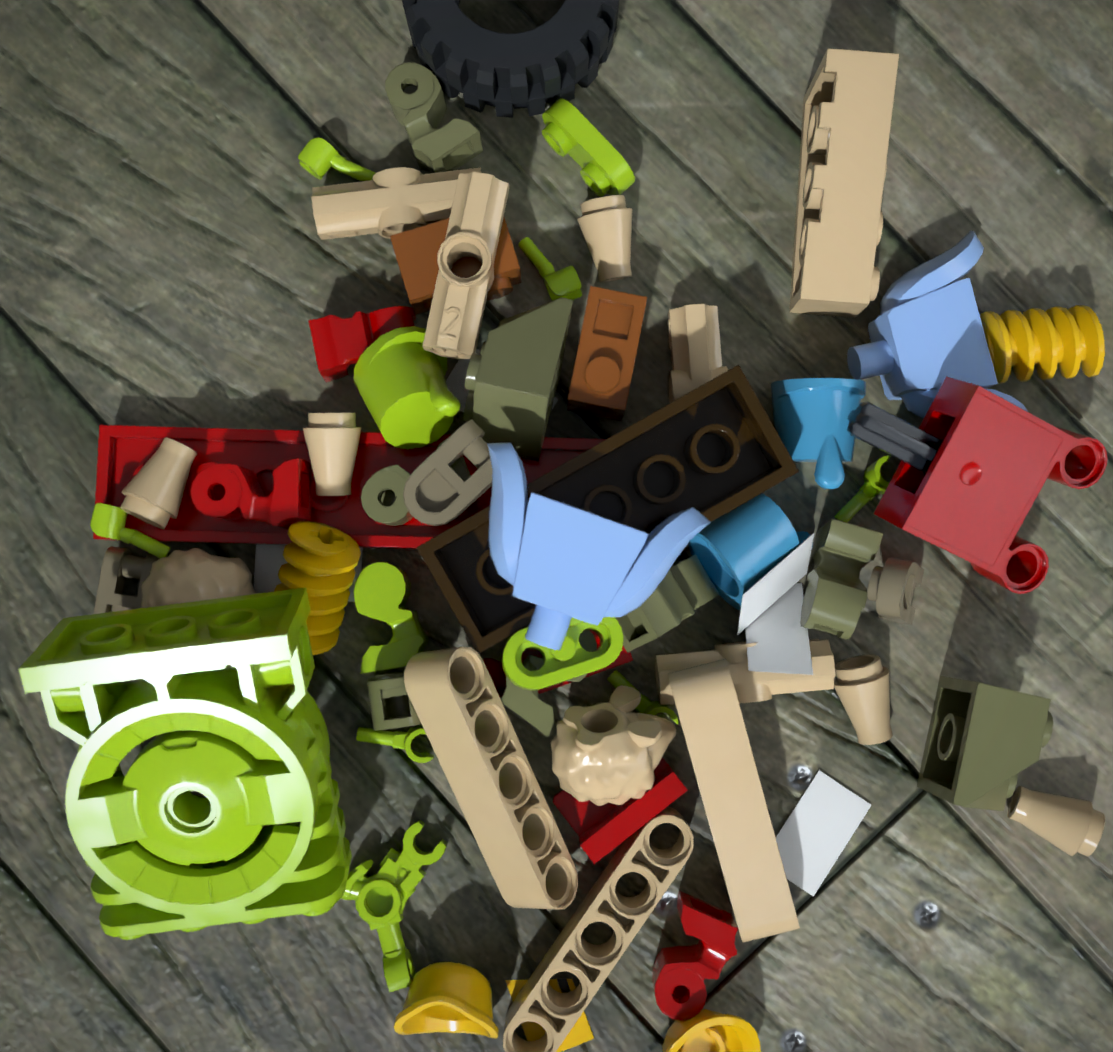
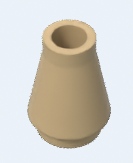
[577,195,632,282]
[303,413,362,496]
[120,438,197,529]
[834,655,893,745]
[1007,786,1105,857]

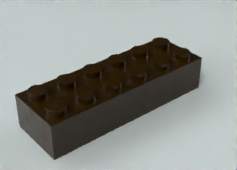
[417,364,799,653]

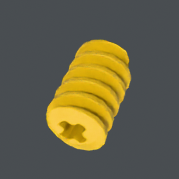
[980,305,1105,384]
[274,521,361,655]

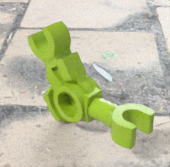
[342,820,448,992]

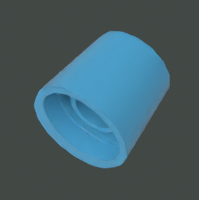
[771,378,866,489]
[688,493,813,610]

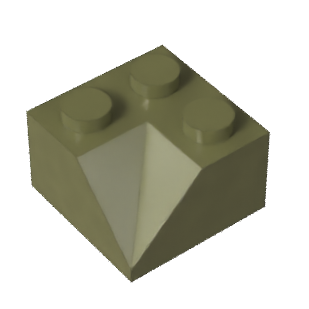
[463,298,573,462]
[917,676,1053,811]

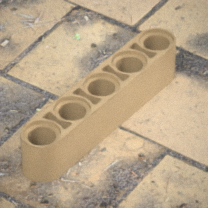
[404,647,578,910]
[668,658,800,943]
[503,806,694,1052]

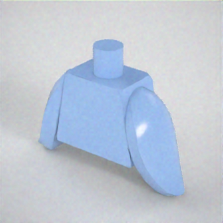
[847,231,1028,419]
[487,443,711,650]

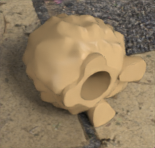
[141,548,256,608]
[550,685,676,806]

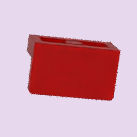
[553,757,688,864]

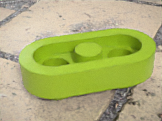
[542,98,635,197]
[502,617,623,690]

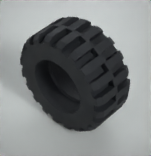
[402,0,619,118]

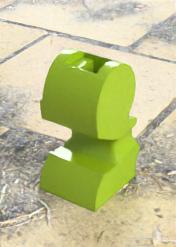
[354,562,429,674]

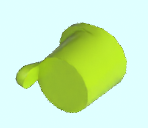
[353,326,461,449]

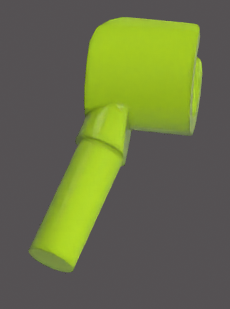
[298,138,376,181]
[518,237,582,301]
[834,455,891,523]
[90,503,171,558]
[607,669,678,725]
[356,725,434,763]

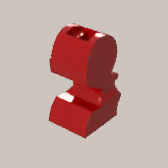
[308,306,416,382]
[190,458,312,529]
[652,891,738,1021]

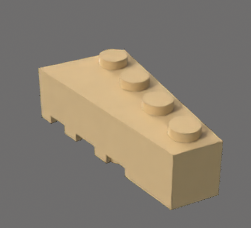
[789,48,899,317]

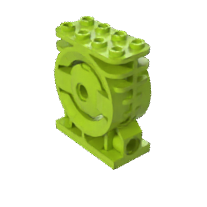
[18,588,352,940]

